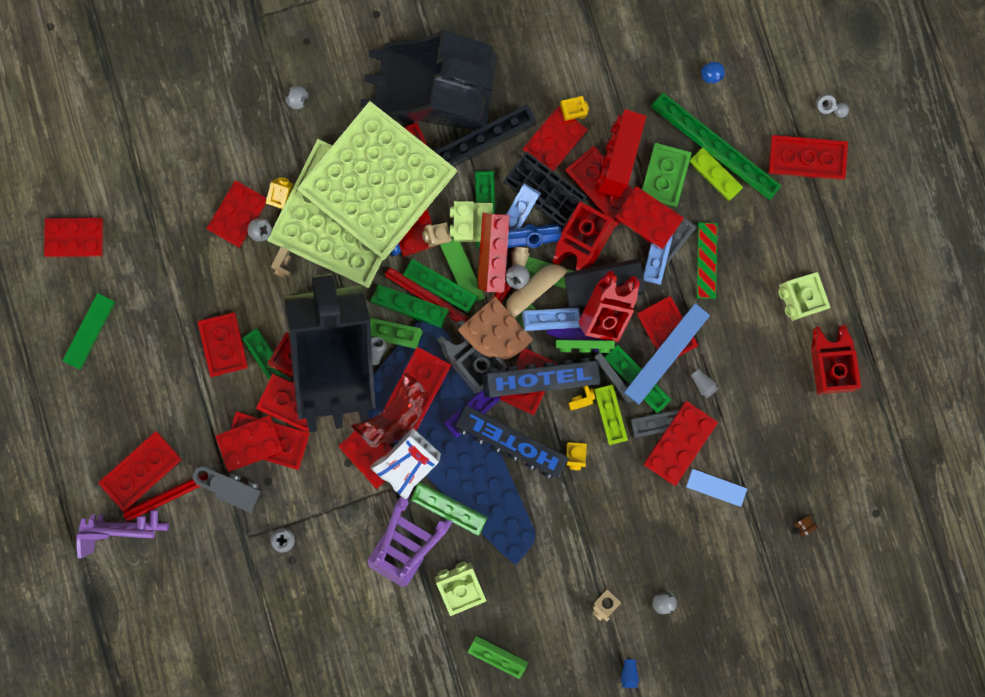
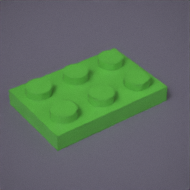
[642,143,692,208]

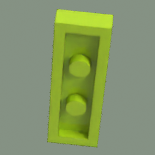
[689,148,743,202]
[594,385,628,445]

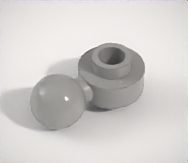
[816,93,849,118]

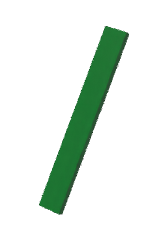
[651,92,782,200]

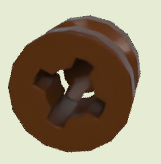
[793,514,818,537]

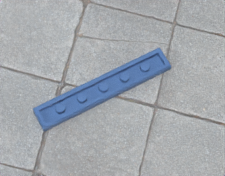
[624,303,710,405]

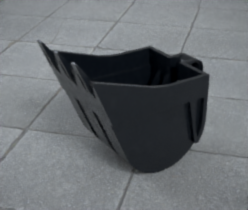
[360,30,498,129]
[283,274,376,432]

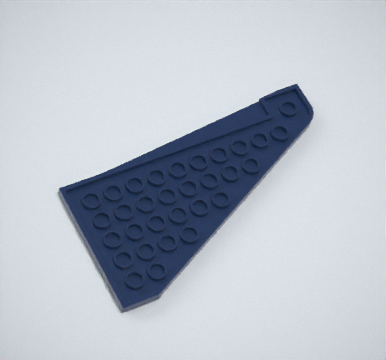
[368,321,535,565]

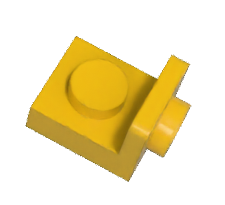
[560,96,589,121]
[266,177,294,209]
[568,386,595,411]
[566,442,587,470]

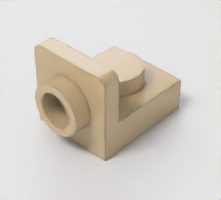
[422,222,452,247]
[271,247,292,278]

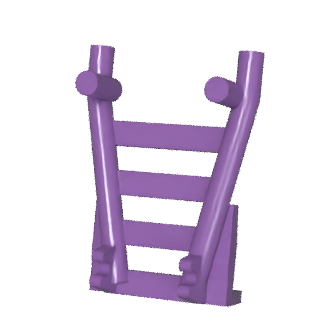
[368,495,452,587]
[77,510,169,558]

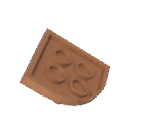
[458,297,533,359]

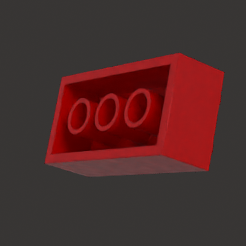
[596,109,646,198]

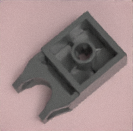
[437,320,508,394]
[192,466,261,513]

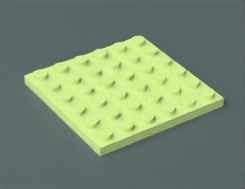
[297,101,457,260]
[267,139,383,288]

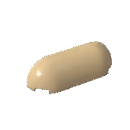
[505,265,568,318]

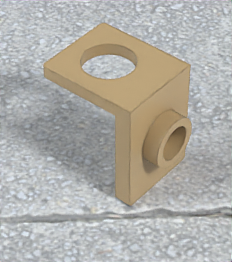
[591,590,621,621]

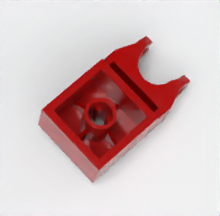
[552,202,617,271]
[578,271,640,342]
[811,324,861,395]

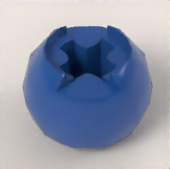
[701,61,725,84]

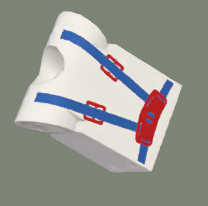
[370,428,441,499]

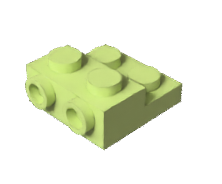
[450,201,493,242]
[778,272,831,321]
[435,562,486,616]

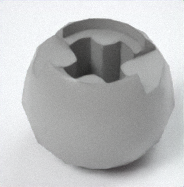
[285,85,308,109]
[248,218,272,242]
[505,265,530,289]
[270,528,295,553]
[652,592,677,614]

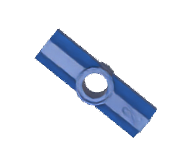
[507,224,562,248]

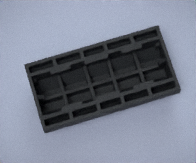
[503,151,587,228]
[564,258,645,308]

